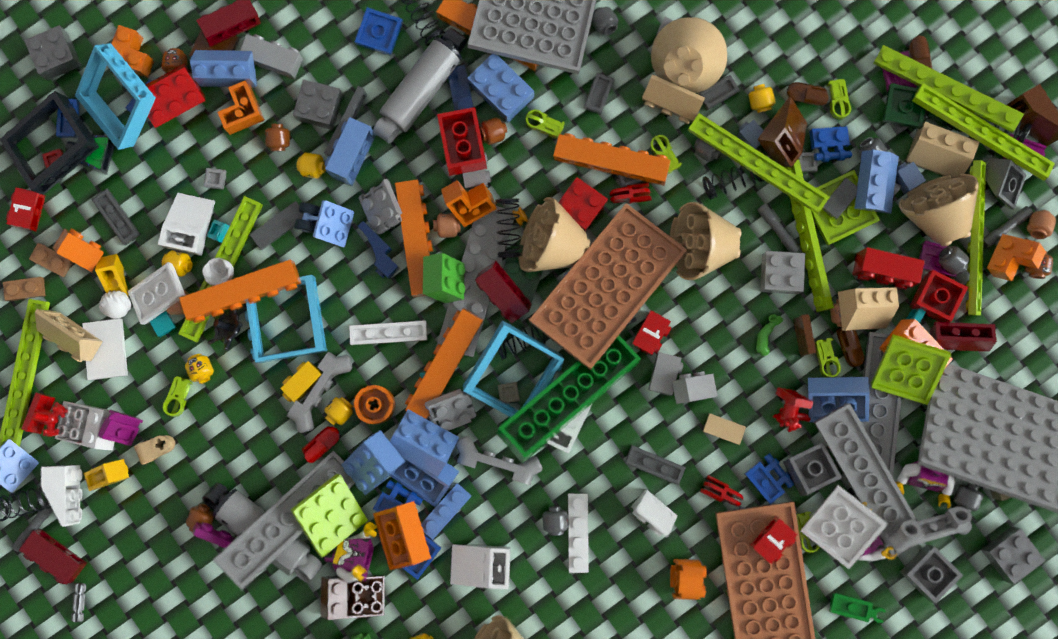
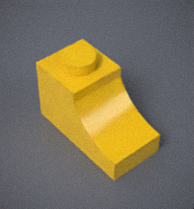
[95,254,129,297]
[84,459,129,491]

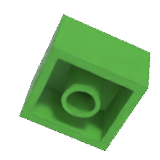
[423,253,465,303]

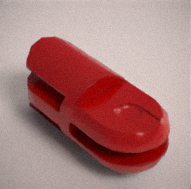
[609,182,652,204]
[302,426,340,463]
[700,475,744,507]

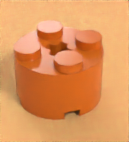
[354,385,396,424]
[670,559,706,600]

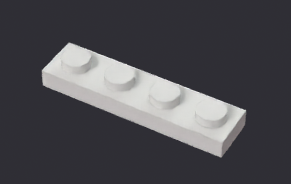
[349,321,428,345]
[568,493,589,573]

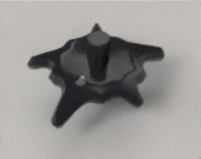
[207,309,243,351]

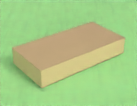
[702,413,746,445]

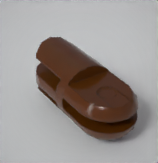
[909,36,932,68]
[787,82,829,106]
[836,328,864,367]

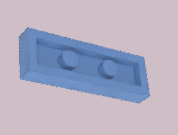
[421,483,472,540]

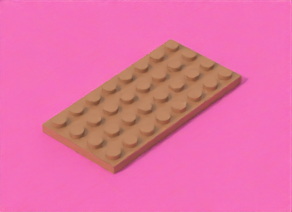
[529,203,687,370]
[715,501,815,639]

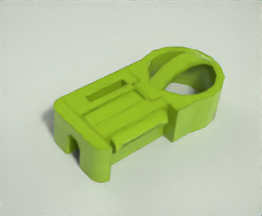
[826,79,851,120]
[526,109,565,139]
[650,135,682,174]
[815,338,841,378]
[163,376,193,417]
[796,511,820,553]

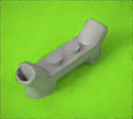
[287,352,352,433]
[455,436,543,485]
[888,507,972,553]

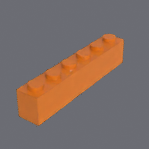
[436,0,538,71]
[553,133,671,186]
[395,179,433,298]
[179,259,302,323]
[405,308,484,419]

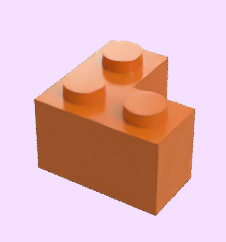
[111,25,154,78]
[217,80,265,135]
[441,180,497,227]
[53,228,104,272]
[987,234,1046,281]

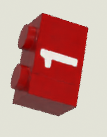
[6,187,45,232]
[631,310,672,356]
[750,516,798,564]

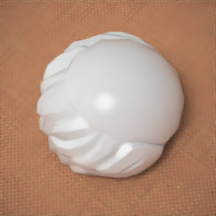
[203,258,234,286]
[99,291,131,319]

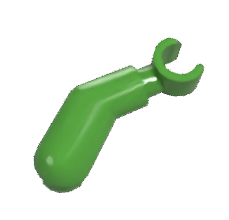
[756,314,783,356]

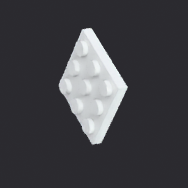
[801,485,887,569]

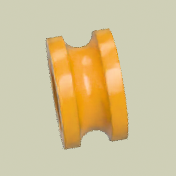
[512,206,529,226]

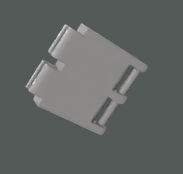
[359,179,402,234]
[425,389,476,431]

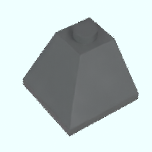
[986,158,1027,210]

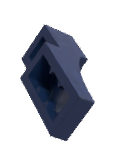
[448,65,473,111]
[358,221,400,279]

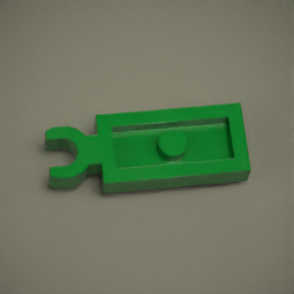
[829,592,886,623]

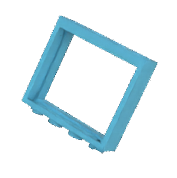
[75,43,156,150]
[245,275,327,363]
[462,320,564,417]

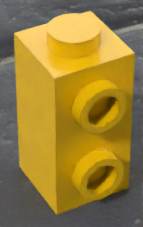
[280,361,322,402]

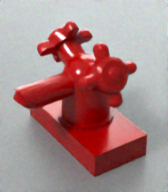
[773,387,813,432]
[21,393,68,437]

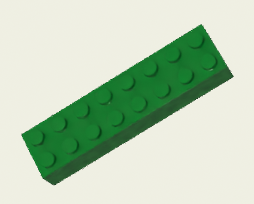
[496,335,641,463]

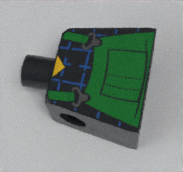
[66,135,115,175]

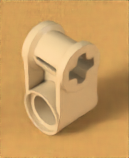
[134,435,175,465]

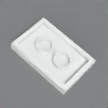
[127,262,186,325]
[82,319,128,380]

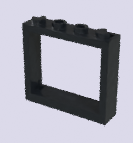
[0,91,99,195]

